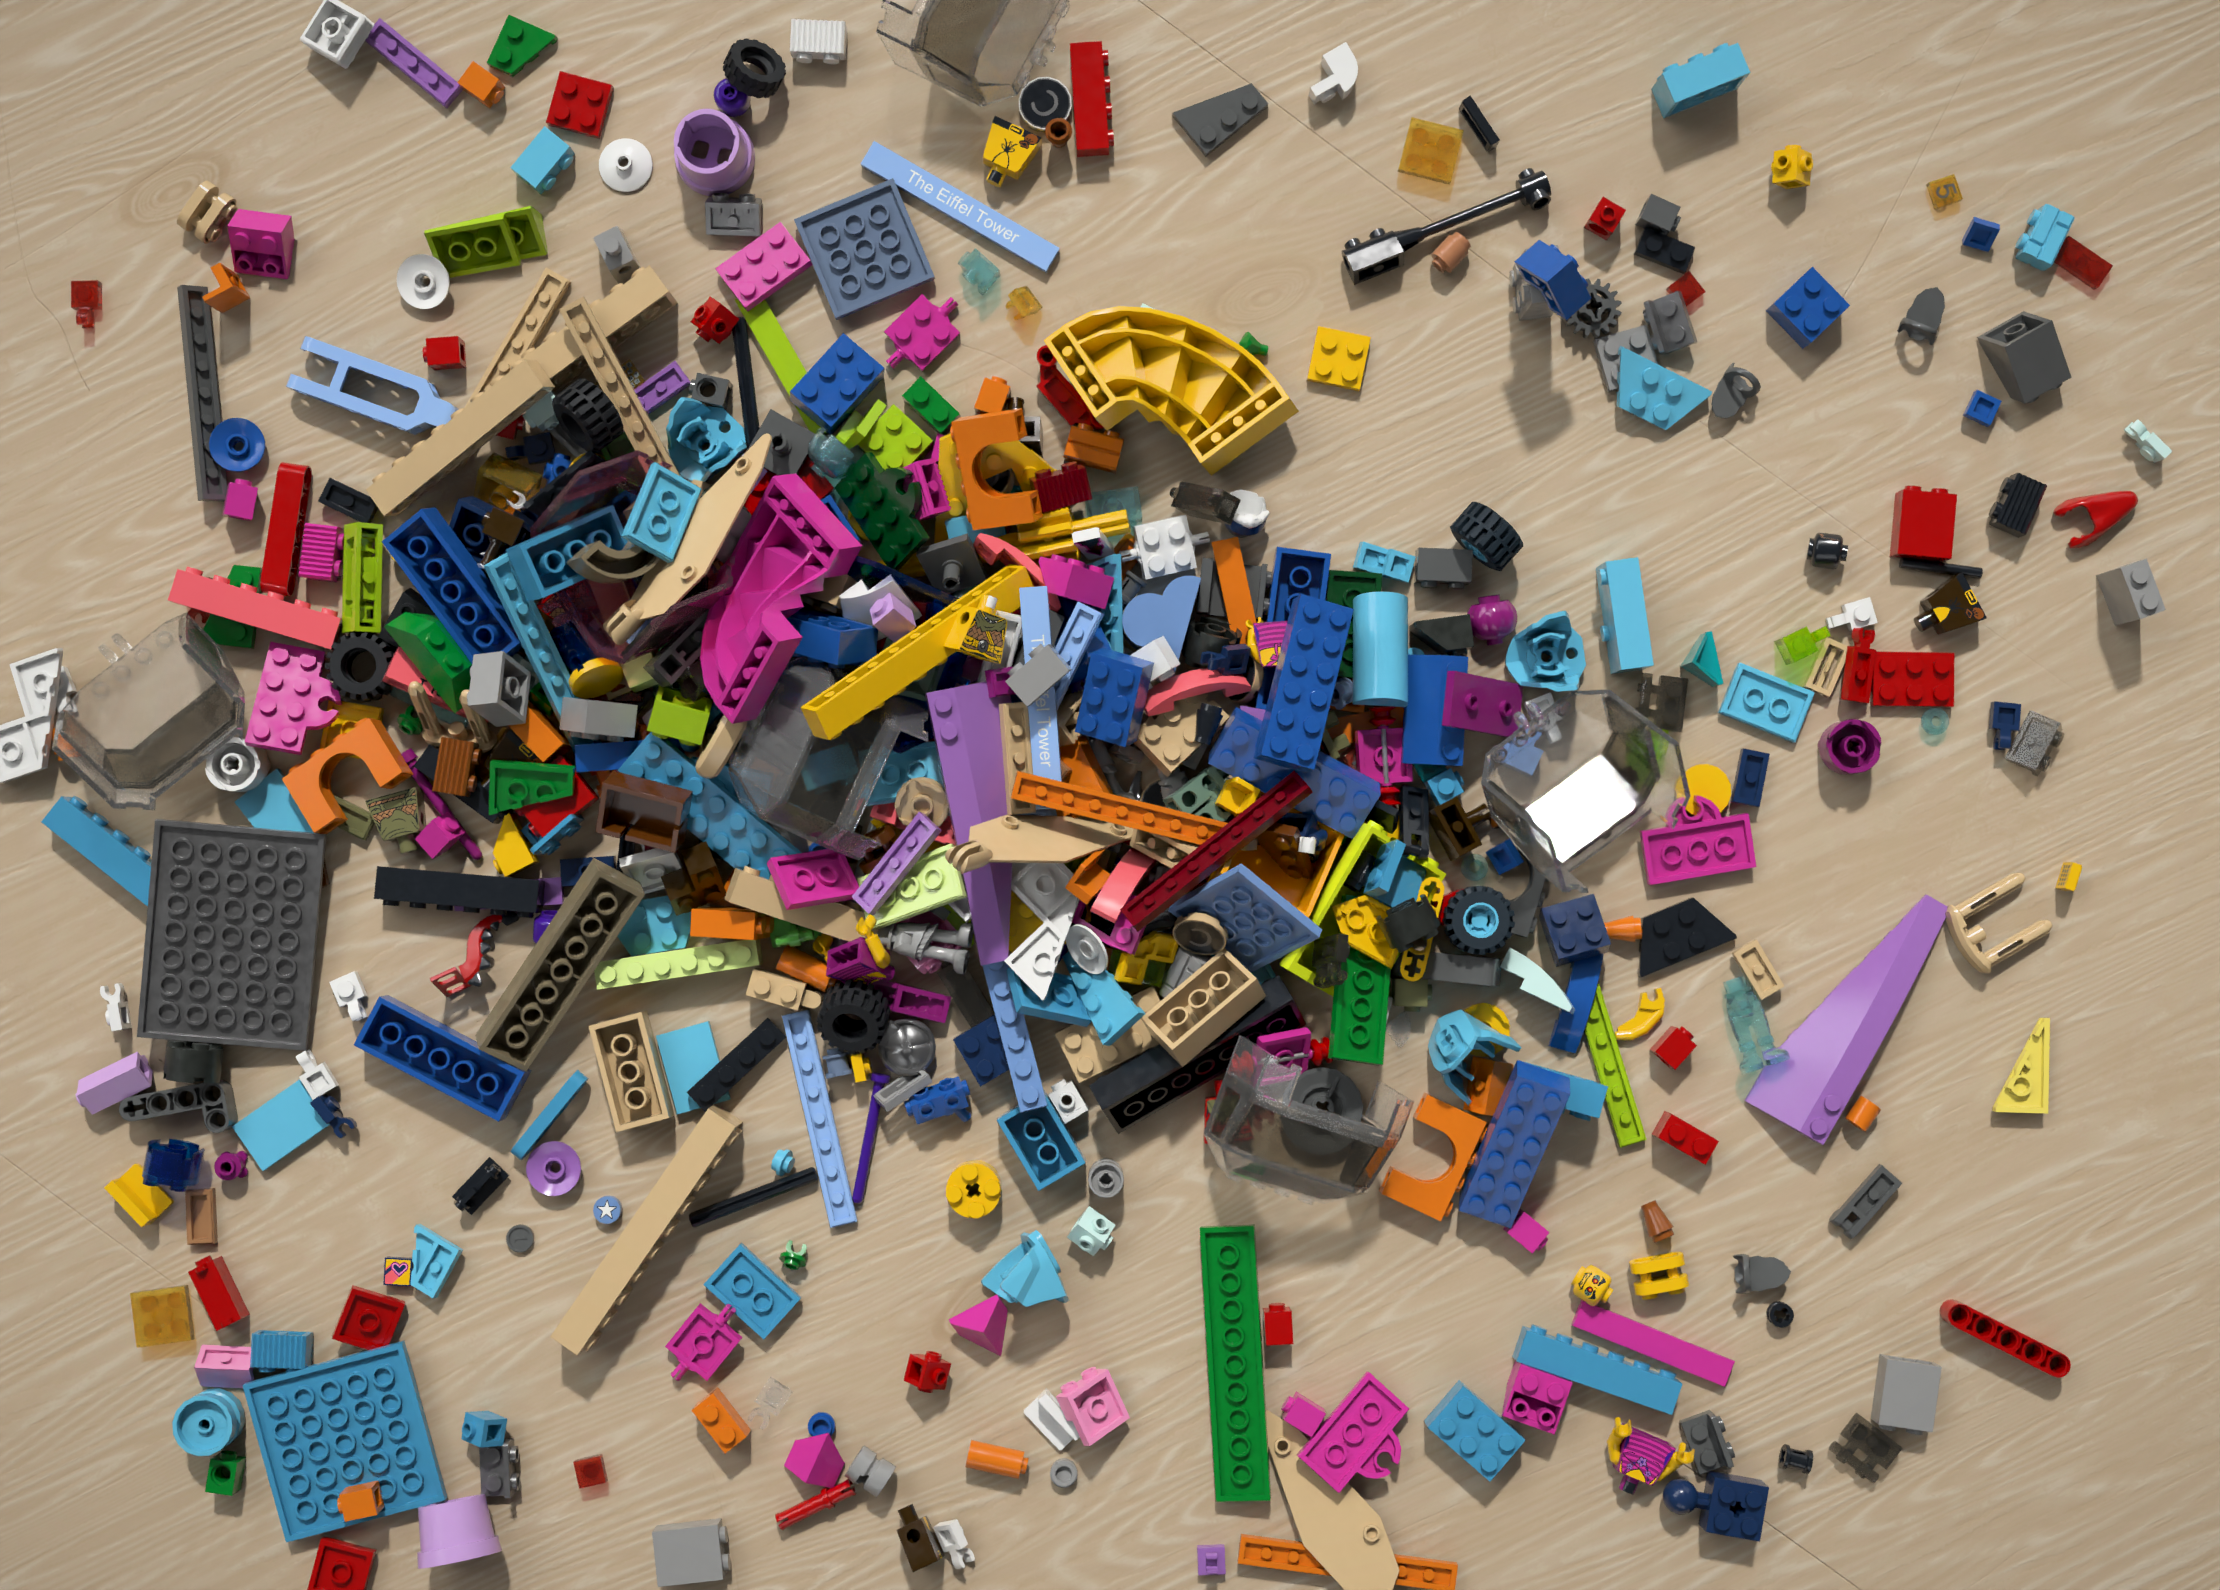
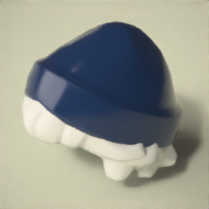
[1221,489,1270,538]

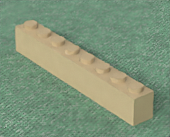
[366,359,555,516]

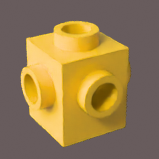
[1771,145,1813,189]

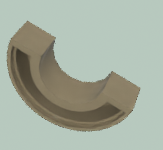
[566,500,660,584]

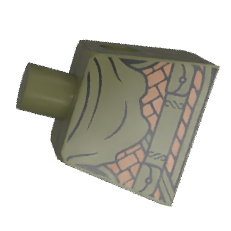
[365,787,426,854]

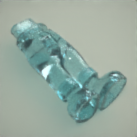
[1723,976,1790,1074]

